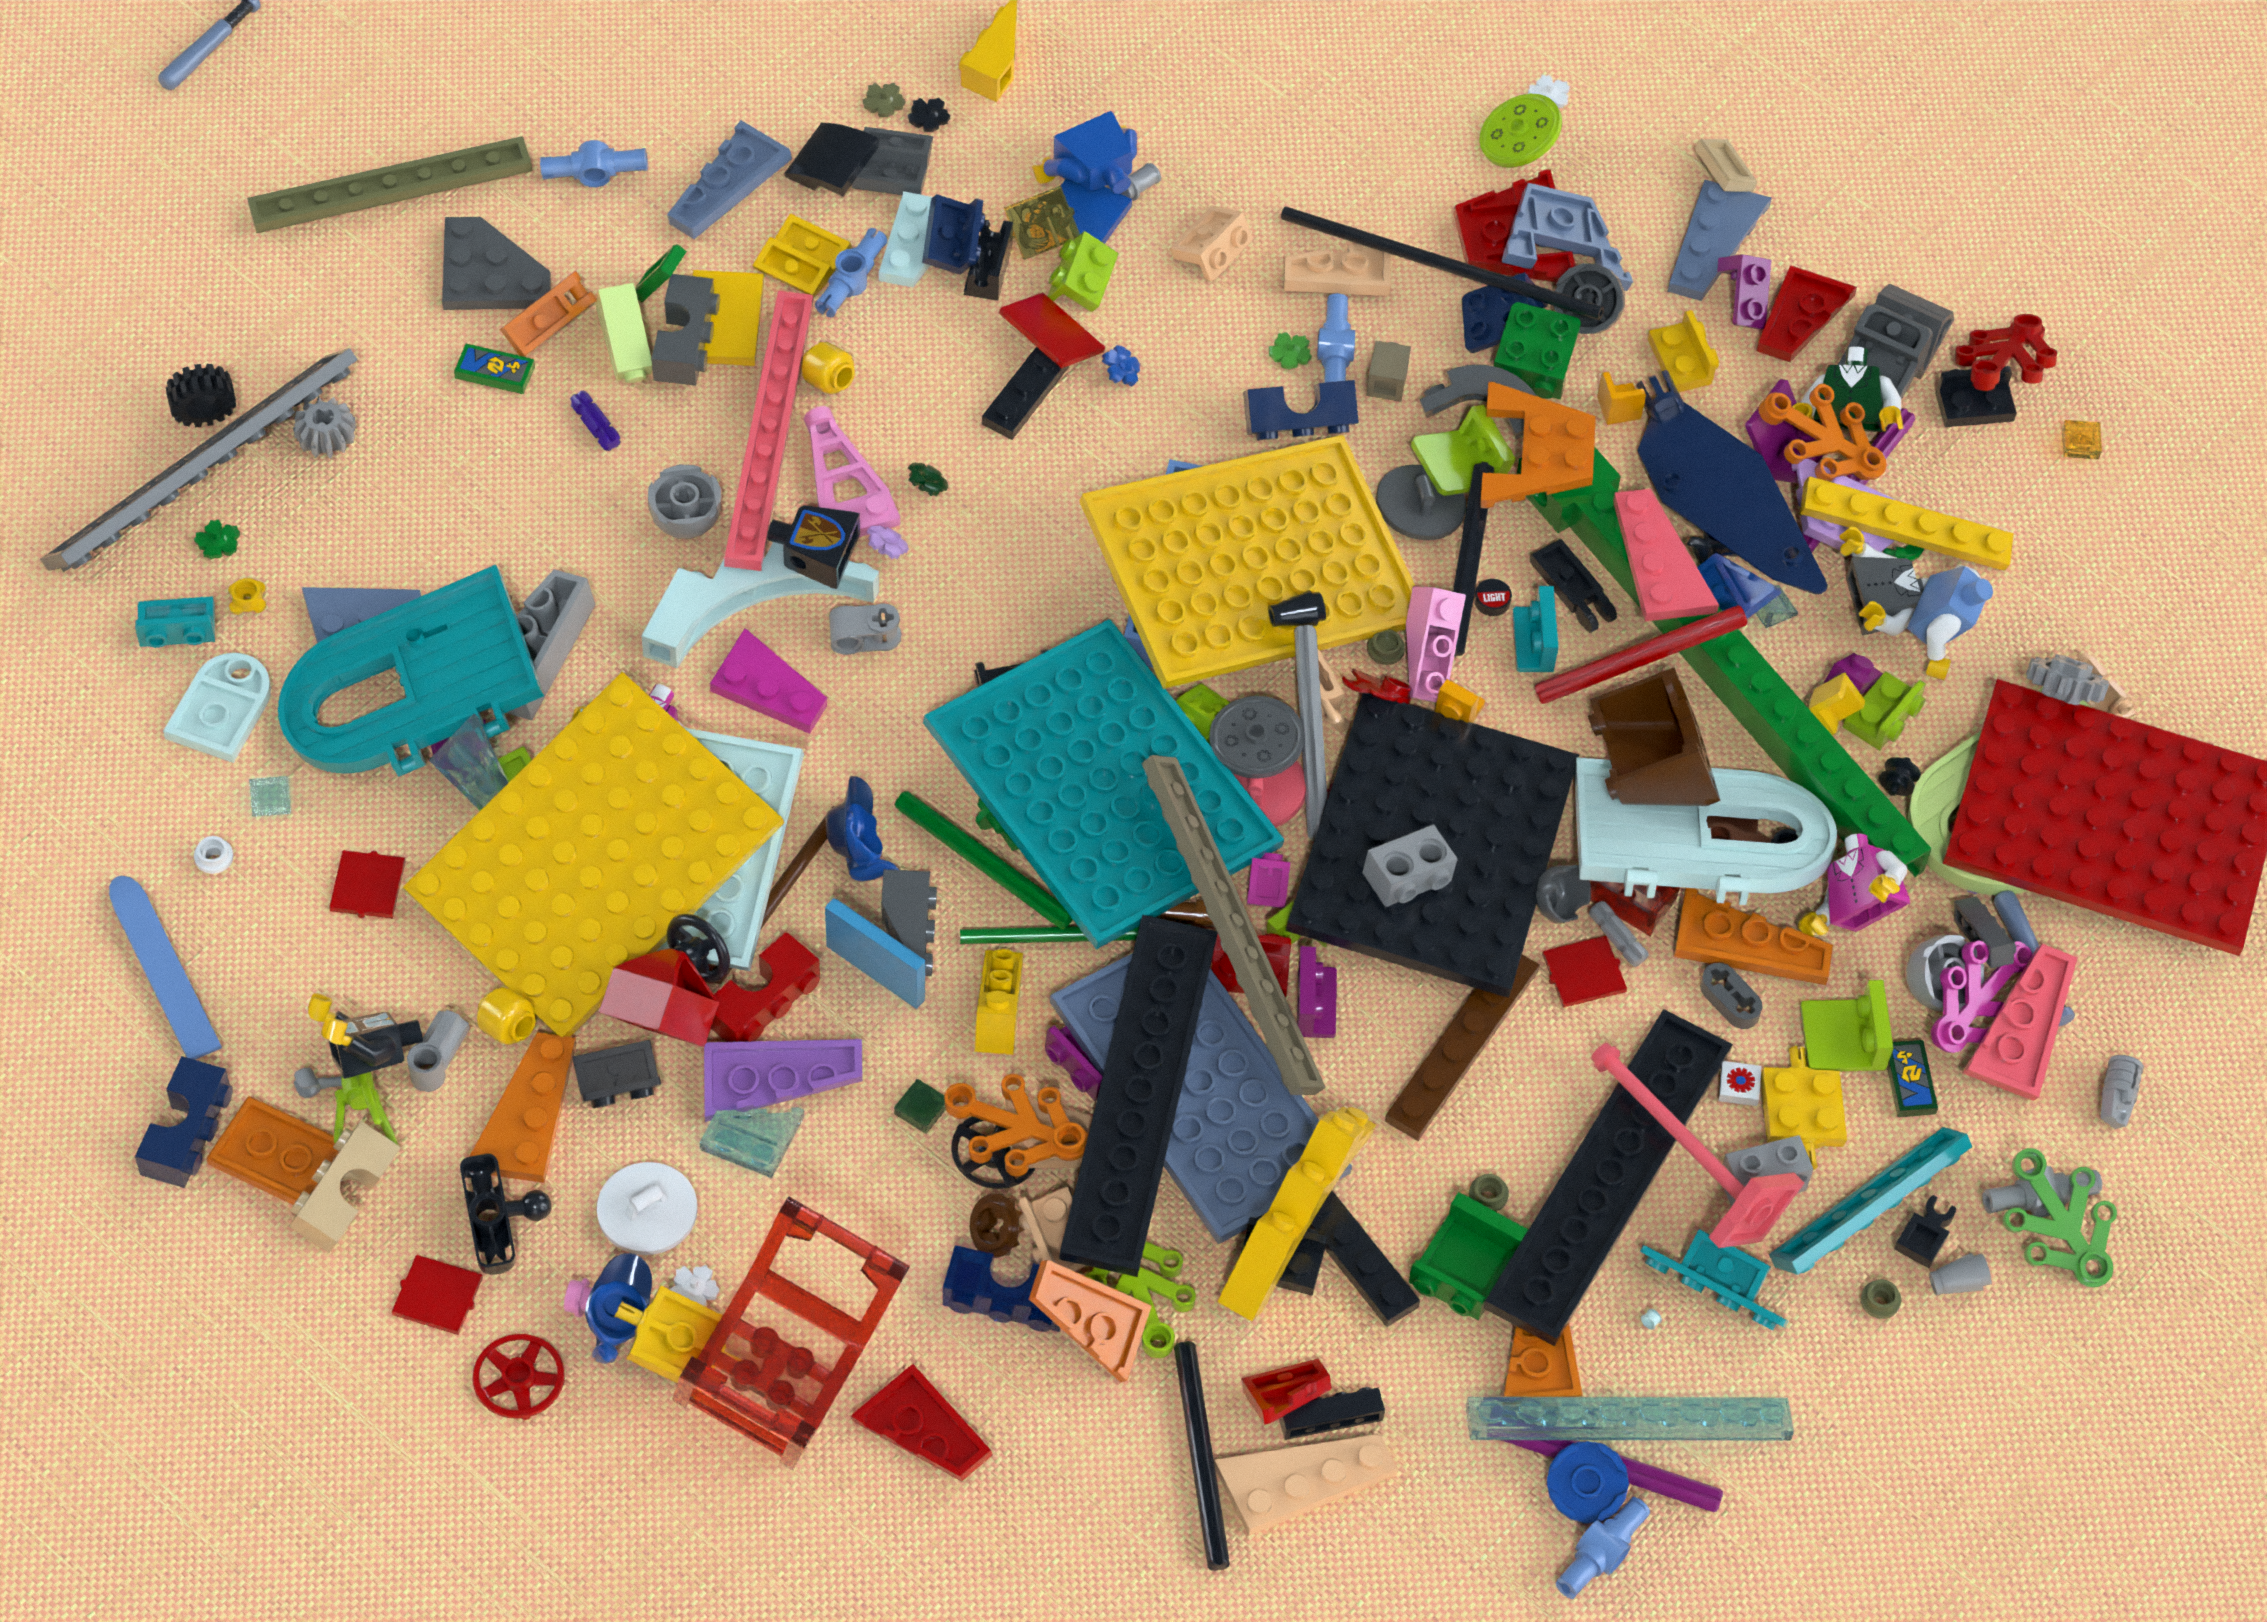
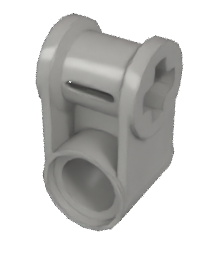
[829,603,901,655]

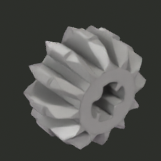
[293,396,356,459]

